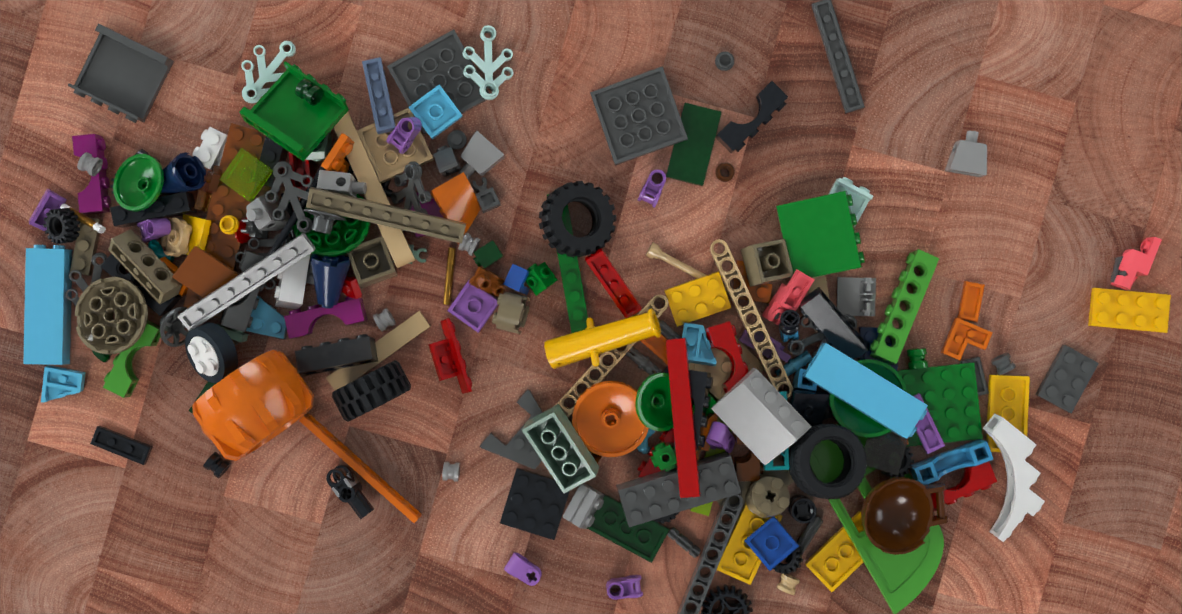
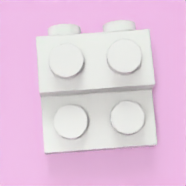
[192,127,227,170]

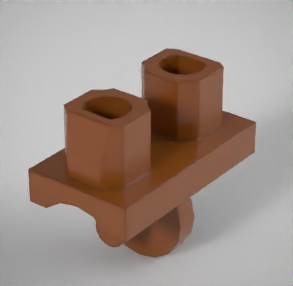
[468,267,506,297]

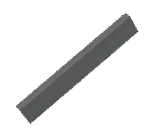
[811,0,865,114]

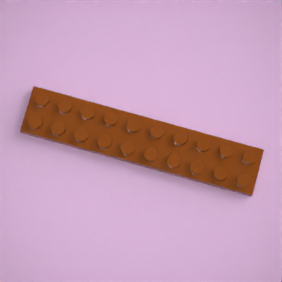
[183,123,266,319]

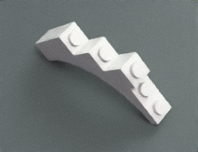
[983,413,1045,542]

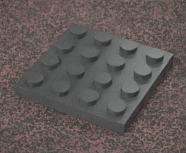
[387,29,489,134]
[590,66,688,166]

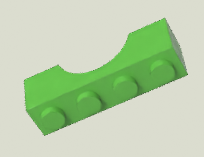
[103,320,161,398]

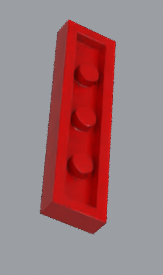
[585,248,642,318]

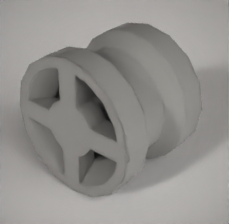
[77,152,103,176]
[458,233,481,256]
[373,308,396,332]
[442,461,460,482]

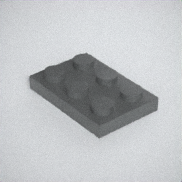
[1035,345,1099,414]

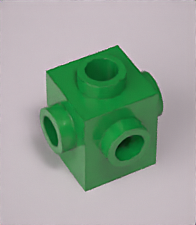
[526,262,558,296]
[650,442,677,472]

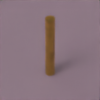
[443,247,456,305]

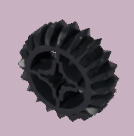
[701,584,753,614]

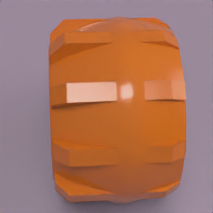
[192,349,314,461]

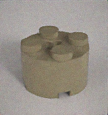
[492,292,530,335]
[745,476,790,518]

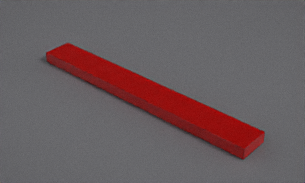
[666,338,701,498]

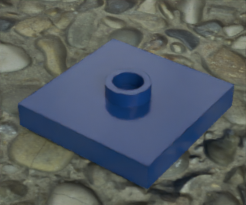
[744,516,799,571]

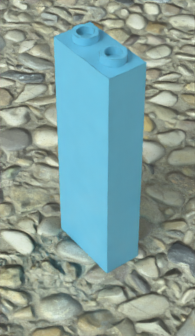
[23,245,73,365]
[803,343,928,439]

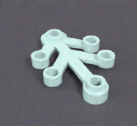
[463,25,513,100]
[241,41,296,104]

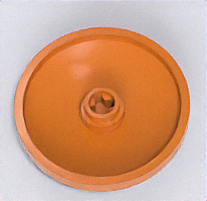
[572,381,649,457]

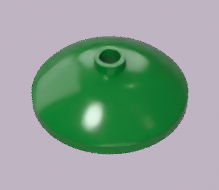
[113,154,164,211]
[635,373,674,432]

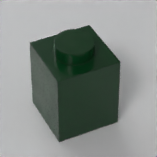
[473,240,504,269]

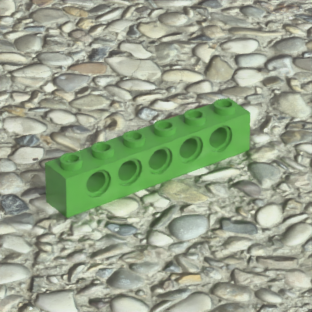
[870,249,939,365]

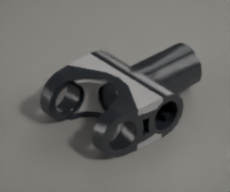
[326,465,374,520]

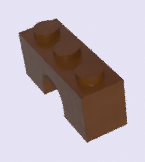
[734,433,763,482]

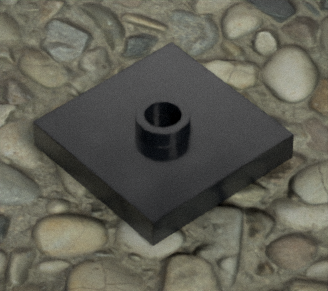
[789,390,830,426]

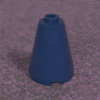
[160,152,206,195]
[310,254,350,308]

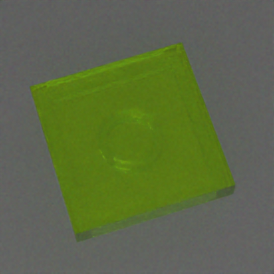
[219,148,273,202]

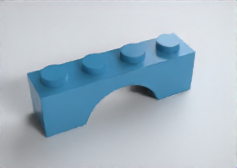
[910,439,994,485]

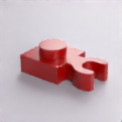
[341,276,362,299]

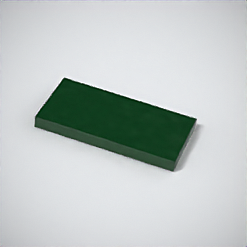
[666,103,722,187]
[587,492,670,563]

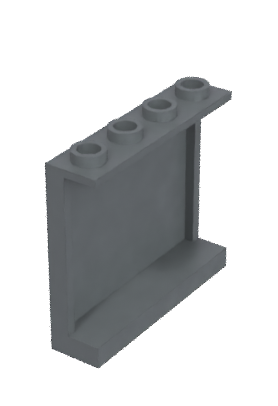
[68,23,174,123]

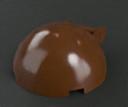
[861,477,948,555]

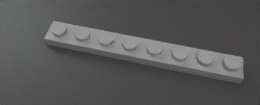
[177,233,316,331]

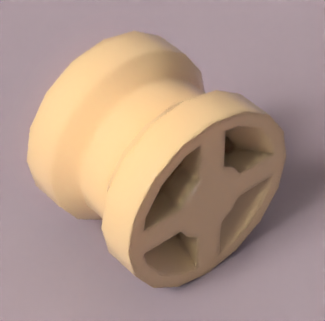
[777,574,800,595]

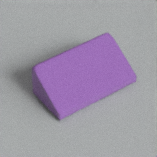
[28,189,67,231]

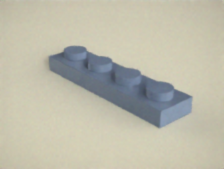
[362,57,396,134]

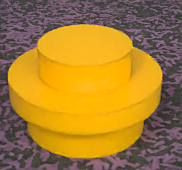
[219,215,239,235]

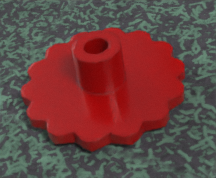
[235,217,251,244]

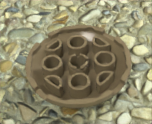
[75,277,148,354]

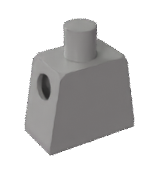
[459,130,506,179]
[945,131,987,178]
[317,170,367,198]
[246,193,290,231]

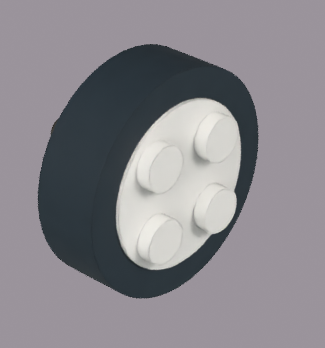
[185,322,239,383]

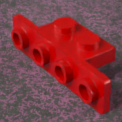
[428,318,472,394]

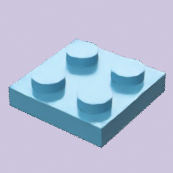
[408,84,463,139]

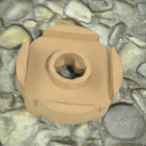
[161,218,192,257]

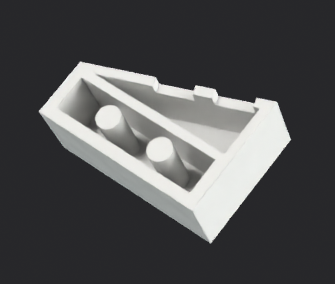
[274,254,310,310]

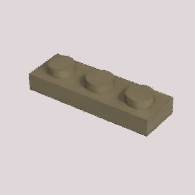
[70,217,102,276]

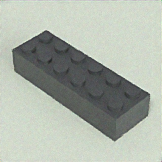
[616,451,741,527]

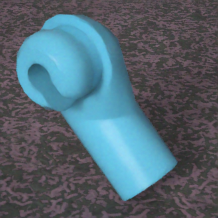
[637,429,656,454]

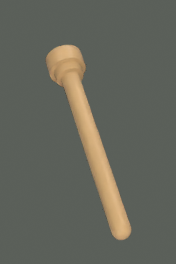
[646,242,729,294]

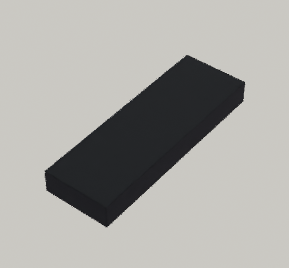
[90,426,153,465]

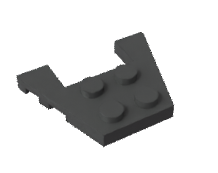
[479,389,543,469]

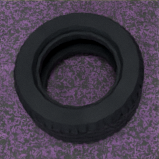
[789,424,867,499]

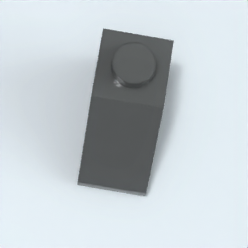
[433,145,462,177]

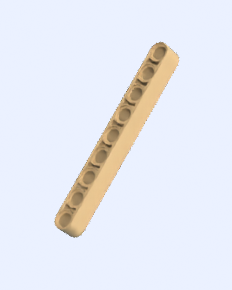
[334,112,415,268]
[710,239,793,398]
[556,295,668,418]

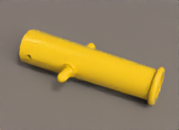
[544,308,661,369]

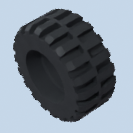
[539,181,616,257]
[332,360,411,422]

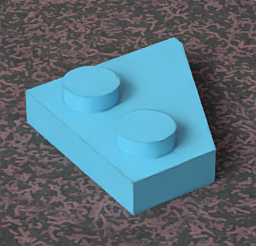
[246,295,287,339]
[682,323,717,366]
[41,365,86,403]

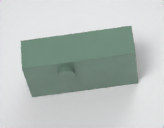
[522,404,600,494]

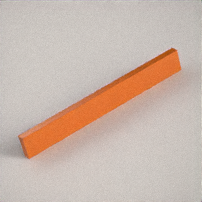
[299,413,422,523]

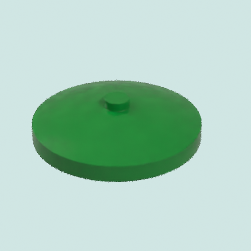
[829,359,908,437]

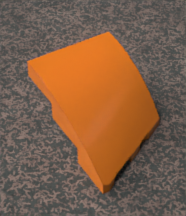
[430,172,480,244]

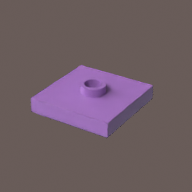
[447,280,498,333]

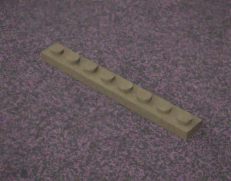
[306,187,466,244]

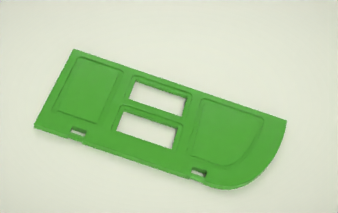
[810,423,944,614]

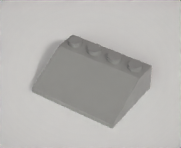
[711,368,811,465]

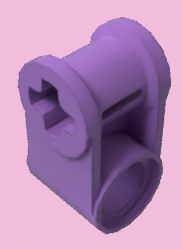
[386,117,422,154]
[638,169,666,208]
[137,218,171,243]
[706,421,735,453]
[504,552,542,586]
[606,575,643,600]

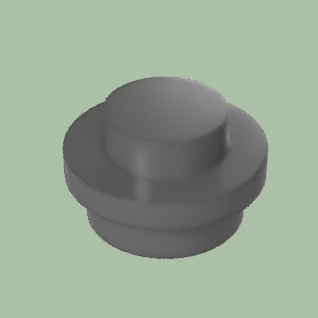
[715,52,734,71]
[447,130,467,150]

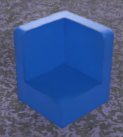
[503,264,530,295]

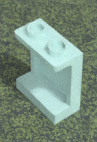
[828,177,873,227]

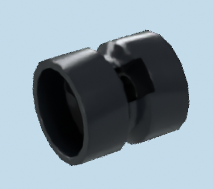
[787,494,817,523]

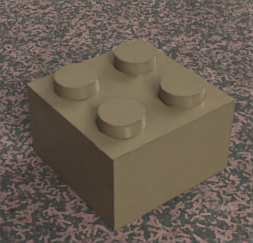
[347,236,398,289]
[741,239,793,287]

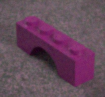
[72,134,111,214]
[284,297,368,339]

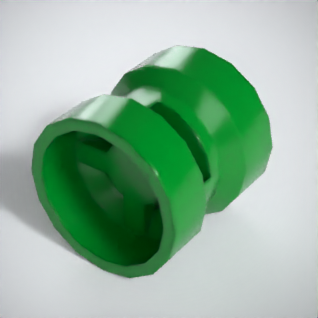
[907,348,928,369]

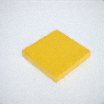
[183,214,211,255]

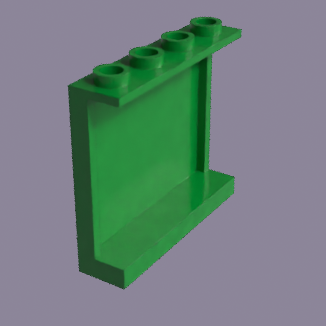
[239,61,349,161]
[776,191,865,278]

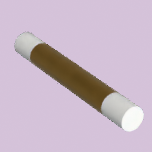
[60,203,106,234]

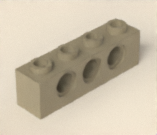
[108,229,182,304]

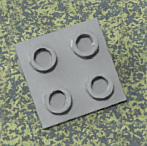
[837,277,876,316]

